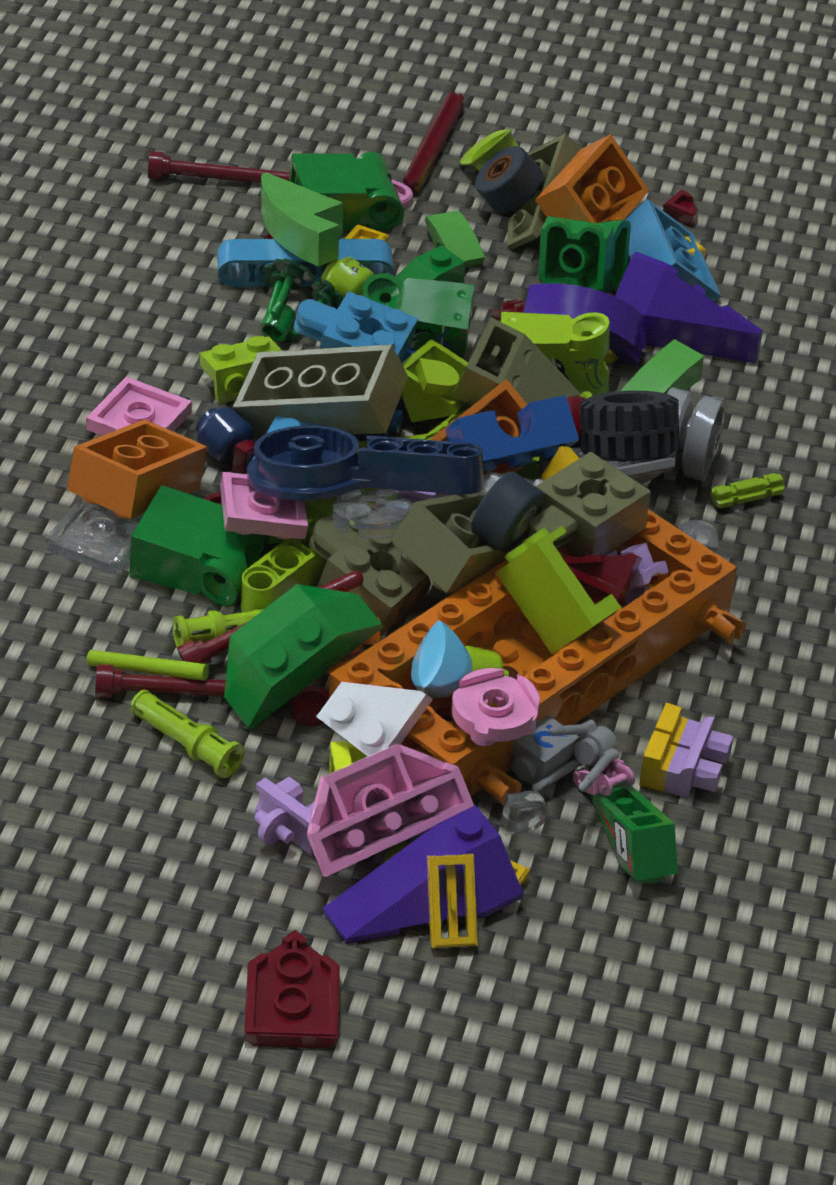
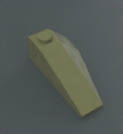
[507,133,582,250]

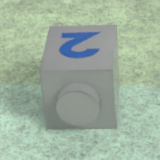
[510,715,579,792]

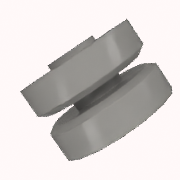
[664,387,725,482]

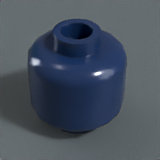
[196,407,254,464]

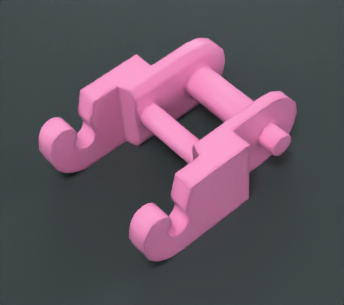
[573,759,635,796]

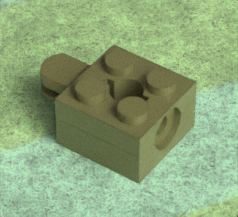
[528,452,651,557]
[309,516,431,637]

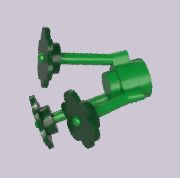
[260,258,343,342]

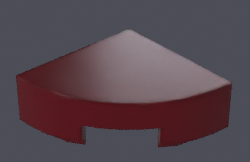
[663,189,698,227]
[232,440,255,474]

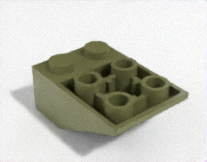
[452,317,580,406]

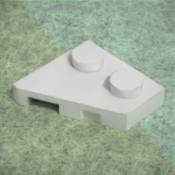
[316,682,433,756]

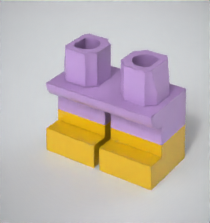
[639,703,733,798]

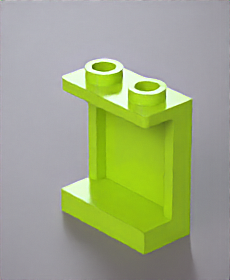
[496,525,621,655]

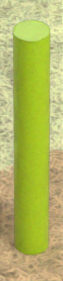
[87,650,209,681]

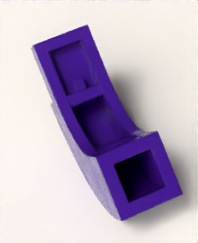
[523,283,646,365]

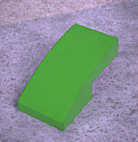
[425,210,485,268]

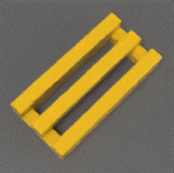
[427,854,478,948]

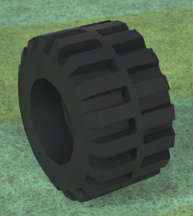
[580,391,680,461]

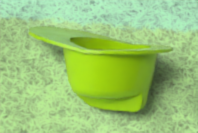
[460,128,519,171]

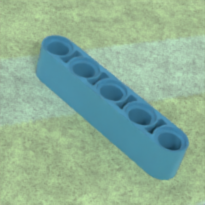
[217,239,394,287]

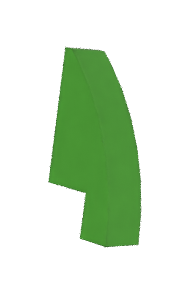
[261,173,343,267]
[621,339,704,394]

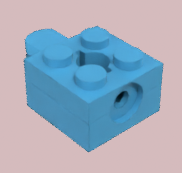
[294,291,418,363]

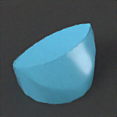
[411,620,472,698]

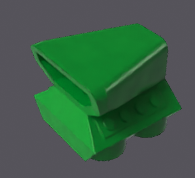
[538,216,631,294]

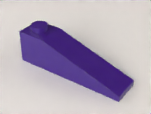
[615,252,763,363]
[323,805,523,944]

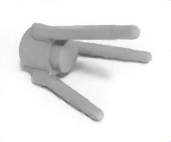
[532,720,619,793]

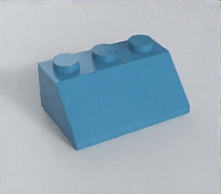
[625,199,722,301]

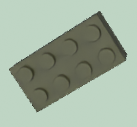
[233,344,409,439]
[391,489,529,593]

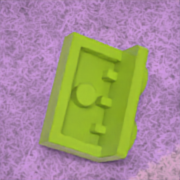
[199,336,282,404]

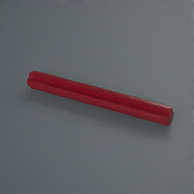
[402,91,464,194]

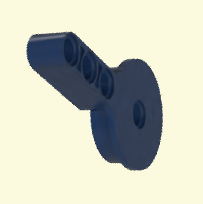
[247,425,483,500]

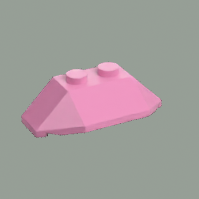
[307,744,474,877]

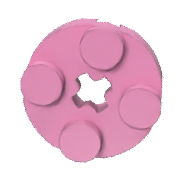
[451,668,540,746]

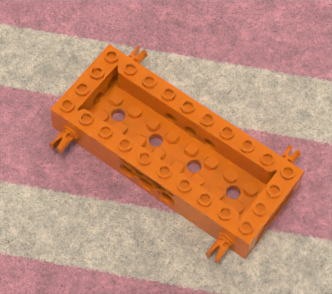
[325,509,746,806]

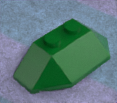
[224,584,384,730]

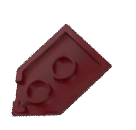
[244,930,340,1048]

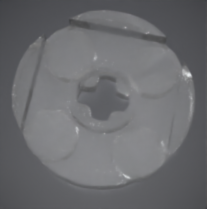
[332,488,413,538]

